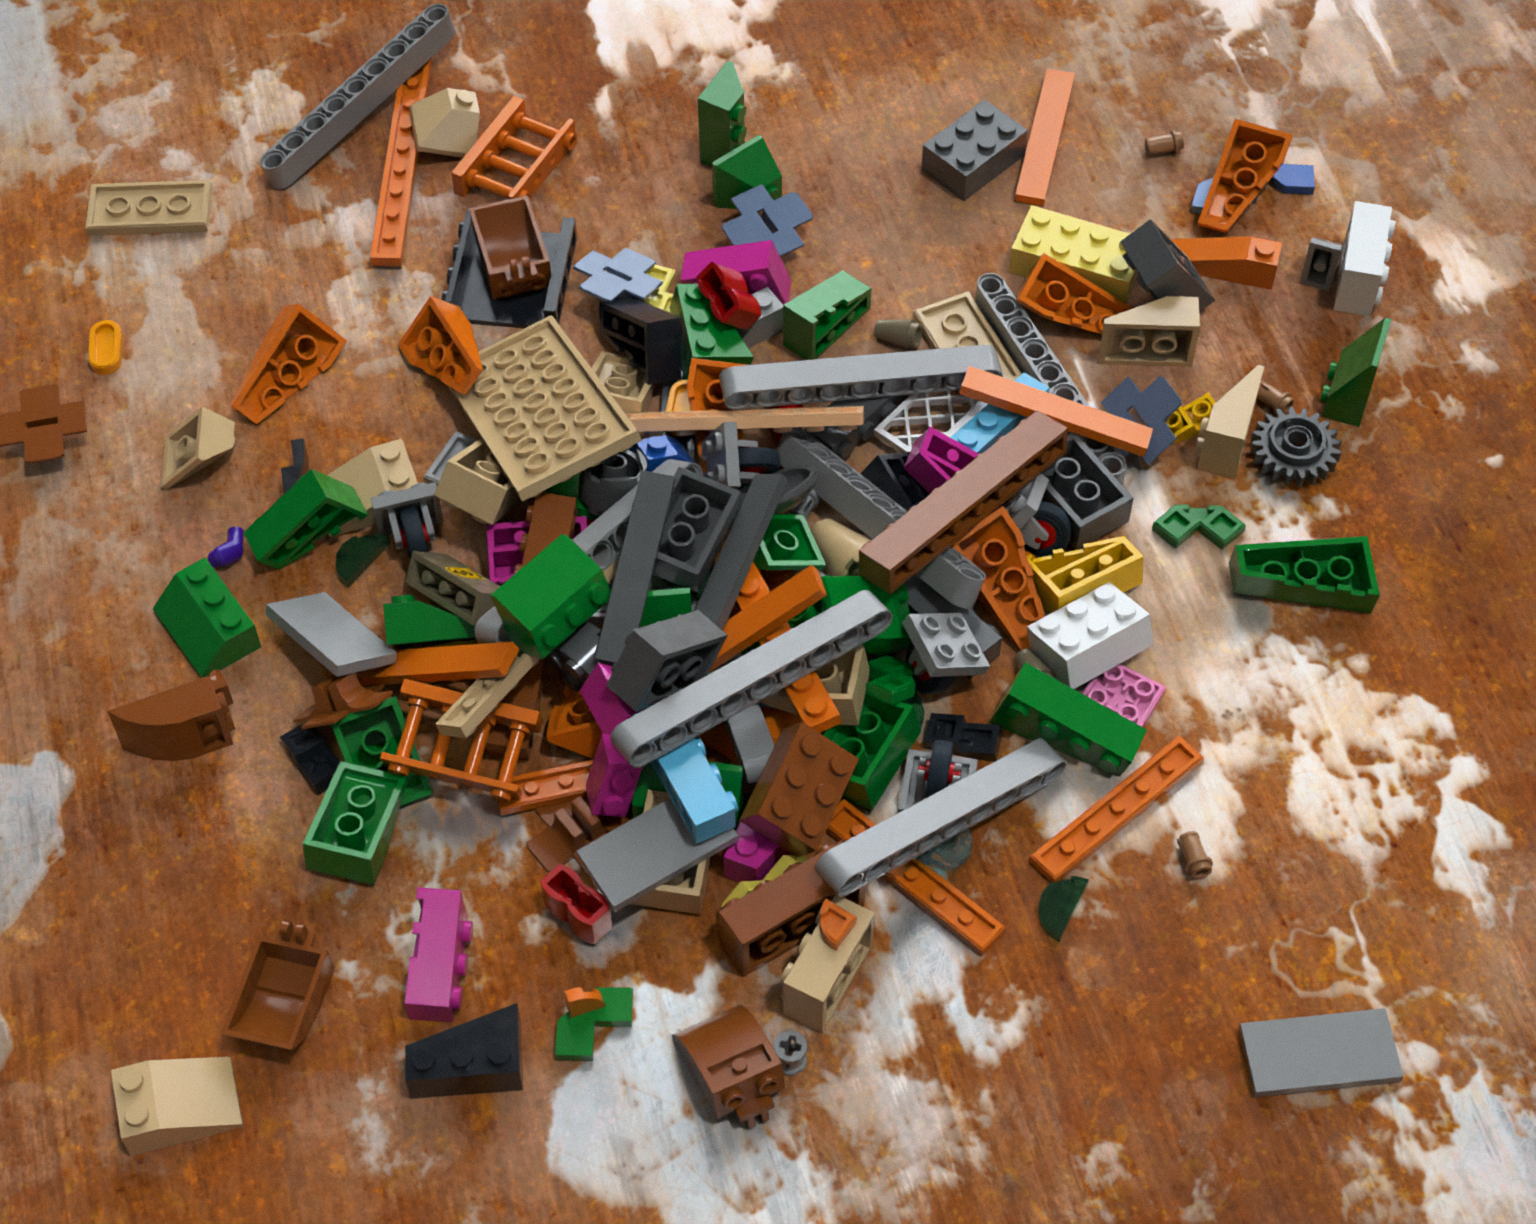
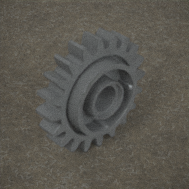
[1250,407,1342,487]

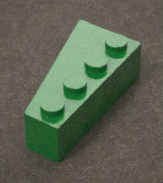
[1228,536,1380,613]
[988,662,1147,776]

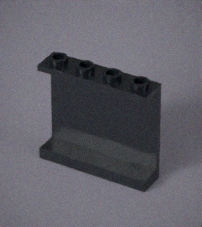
[441,209,577,328]

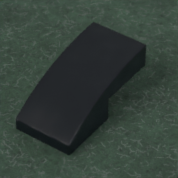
[281,438,309,494]
[924,713,1003,761]
[280,722,340,794]

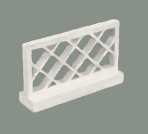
[874,391,987,453]

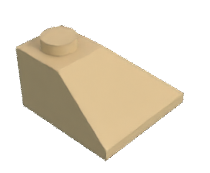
[409,88,480,158]
[161,406,235,490]

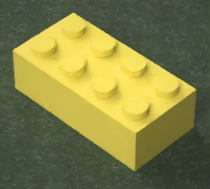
[1009,205,1139,304]

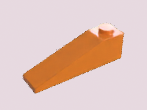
[1197,119,1293,233]
[1171,235,1282,290]
[230,303,347,425]
[951,506,1045,651]
[546,685,603,759]

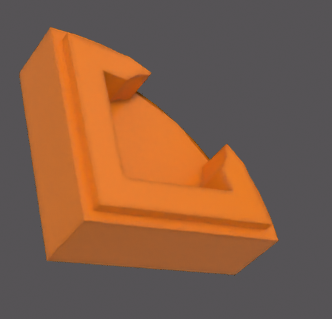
[820,899,857,951]
[564,987,606,1018]

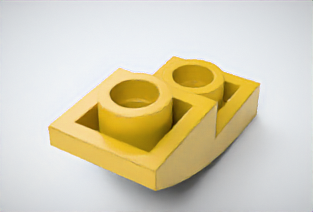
[1166,392,1216,444]

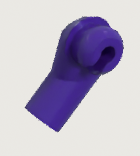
[208,527,244,568]

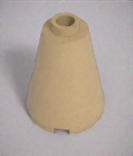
[811,519,872,576]

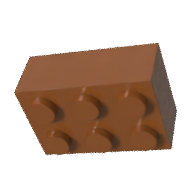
[739,722,859,857]

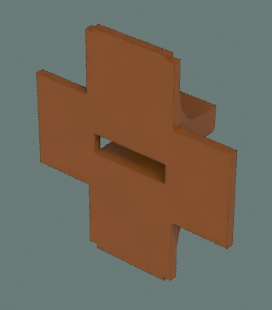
[0,384,87,464]
[293,673,393,729]
[526,796,631,877]

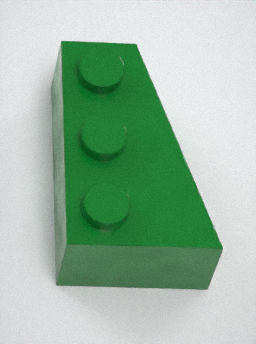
[782,270,871,360]
[669,284,754,380]
[244,469,368,570]

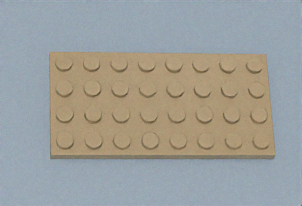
[448,315,642,502]

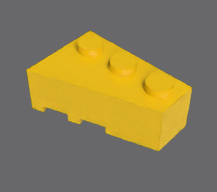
[1027,536,1143,614]

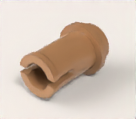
[1144,130,1184,157]
[1257,380,1295,415]
[1177,831,1213,879]

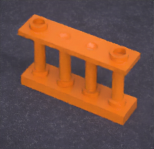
[451,96,577,201]
[380,679,543,802]

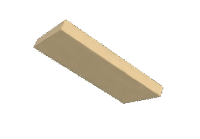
[85,180,213,236]
[913,291,1022,406]

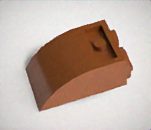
[469,195,551,299]
[107,669,236,761]
[220,920,334,1050]
[672,1005,785,1129]

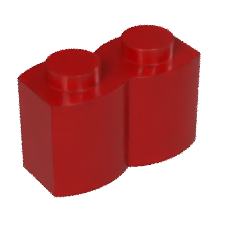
[697,262,761,330]
[540,864,612,944]

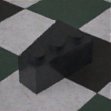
[599,296,683,385]
[860,452,930,511]
[405,1003,523,1099]

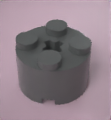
[578,449,647,515]
[546,621,601,692]

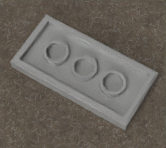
[265,592,397,677]
[576,798,738,912]
[1238,1008,1404,1097]

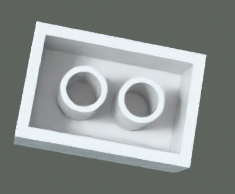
[1333,201,1396,317]
[1027,582,1154,689]

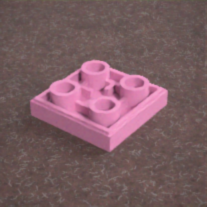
[1082,664,1166,727]

